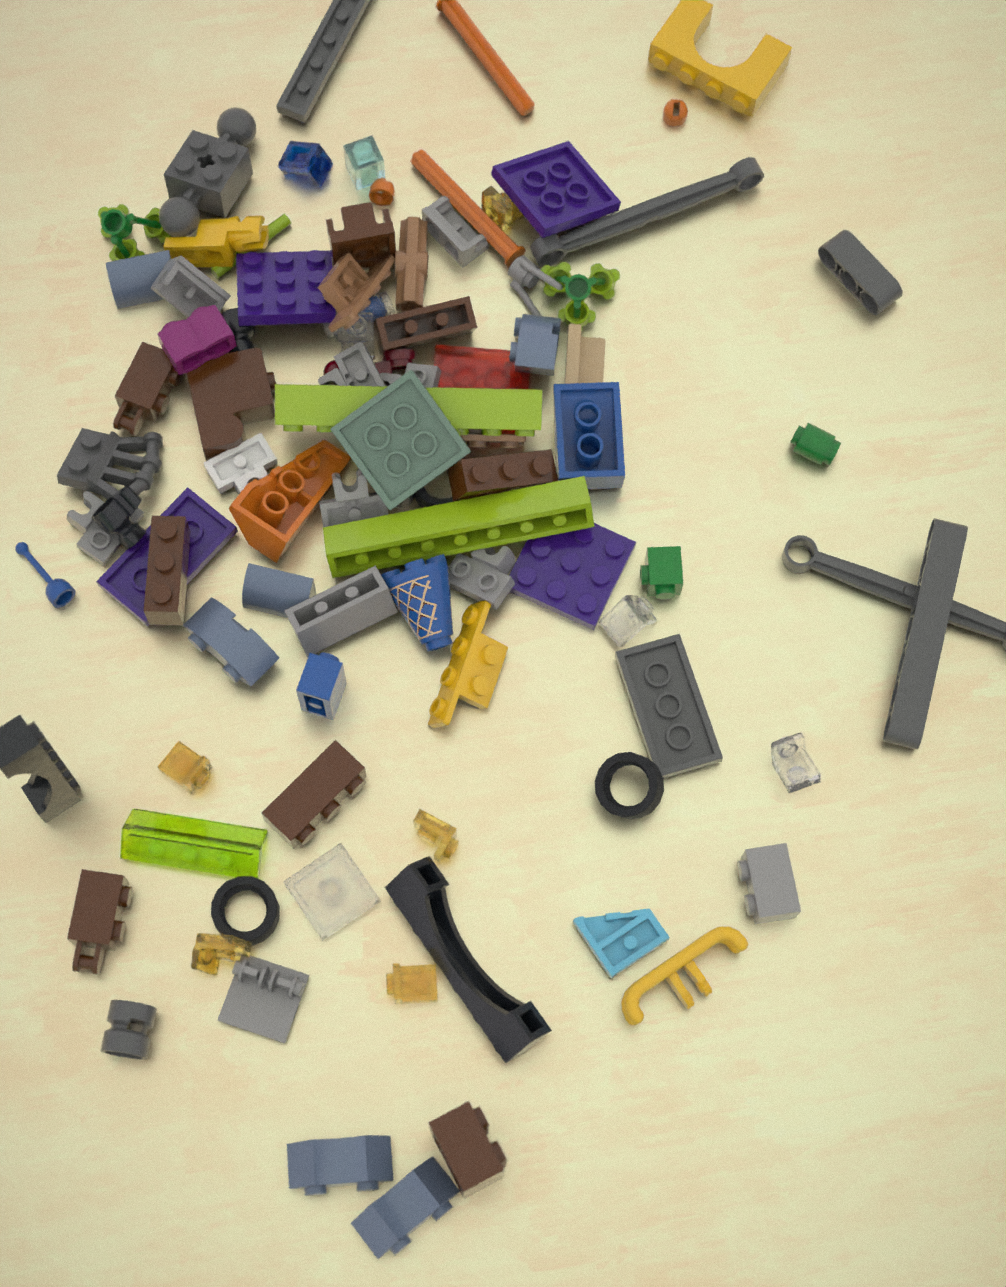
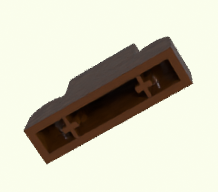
[187,347,276,461]

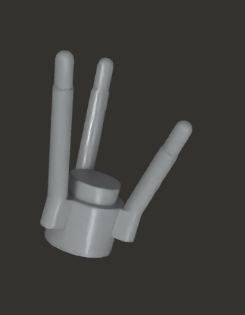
[508,255,563,316]

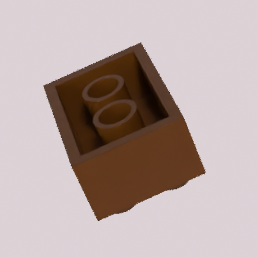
[428,1101,507,1199]

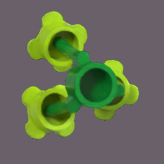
[98,204,171,261]
[541,261,621,332]

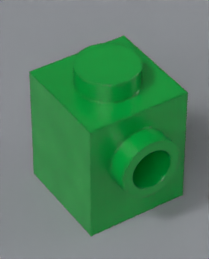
[640,546,683,600]

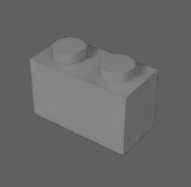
[737,843,801,925]

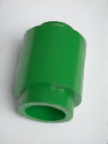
[790,422,841,466]

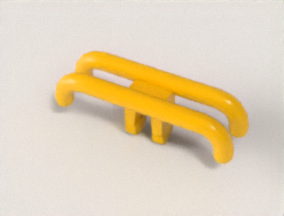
[621,926,748,1025]

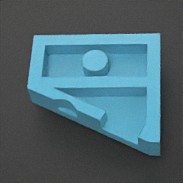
[573,908,670,979]

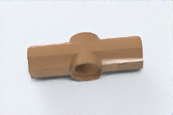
[395,217,428,312]

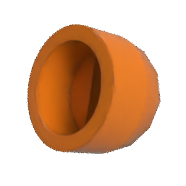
[663,99,688,127]
[369,178,395,206]

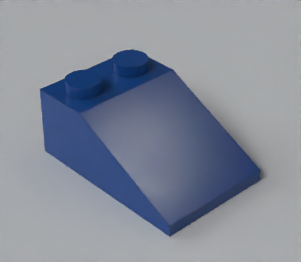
[553,382,625,489]

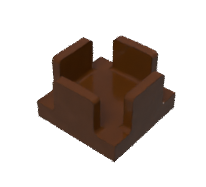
[326,202,396,270]

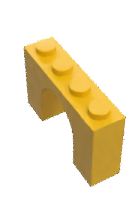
[648,0,793,117]

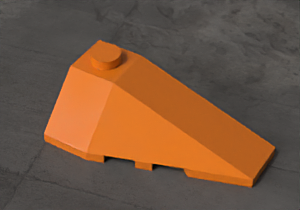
[229,439,351,563]

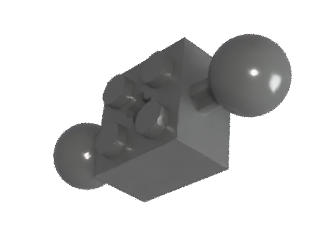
[159,107,256,237]

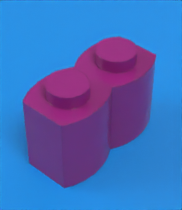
[157,305,236,375]

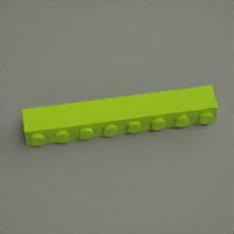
[275,384,542,436]
[323,476,595,578]

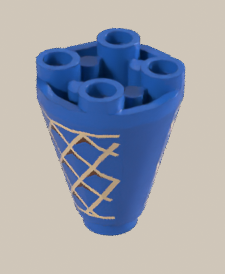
[381,554,453,652]

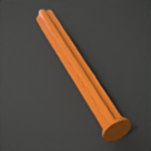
[436,0,535,116]
[410,149,526,267]

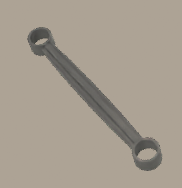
[530,157,764,268]
[782,535,1006,651]

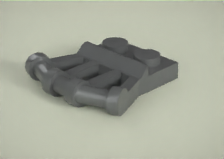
[57,428,163,500]

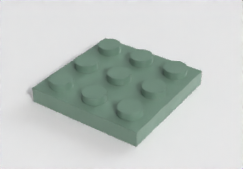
[330,369,471,510]

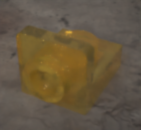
[482,185,524,231]
[157,741,213,794]
[413,809,460,865]
[191,933,252,975]
[386,963,438,1004]

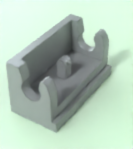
[422,196,489,268]
[151,256,231,318]

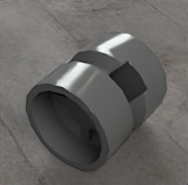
[100,1000,157,1060]

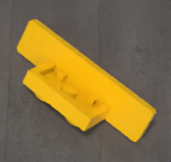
[428,600,508,728]

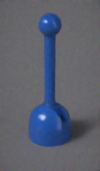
[15,542,76,608]

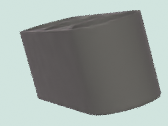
[818,230,903,315]

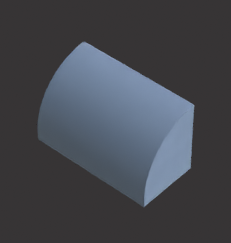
[105,250,171,309]
[242,563,316,618]

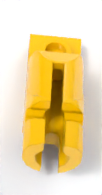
[163,215,269,268]

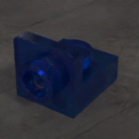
[277,141,333,187]

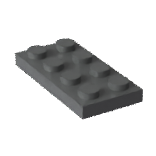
[615,633,723,779]

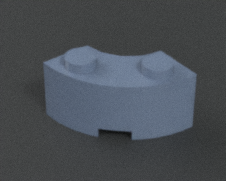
[509,314,561,376]
[183,597,279,686]
[287,1135,393,1196]
[351,1156,460,1259]

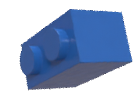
[296,652,347,721]

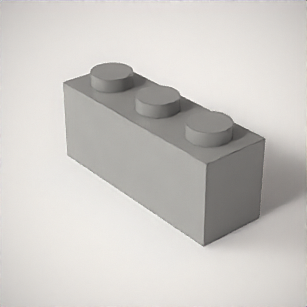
[284,566,398,657]

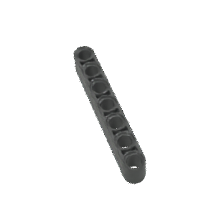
[883,518,968,750]

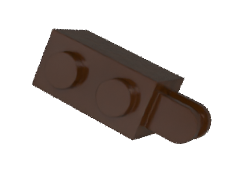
[113,341,183,436]
[67,869,133,975]

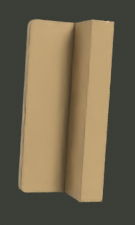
[565,324,606,384]

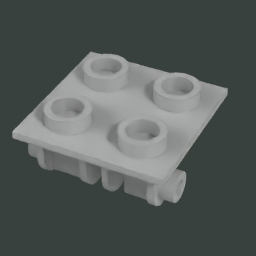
[217,953,309,1043]

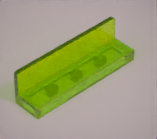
[120,808,268,878]

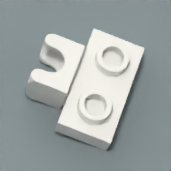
[203,433,278,494]

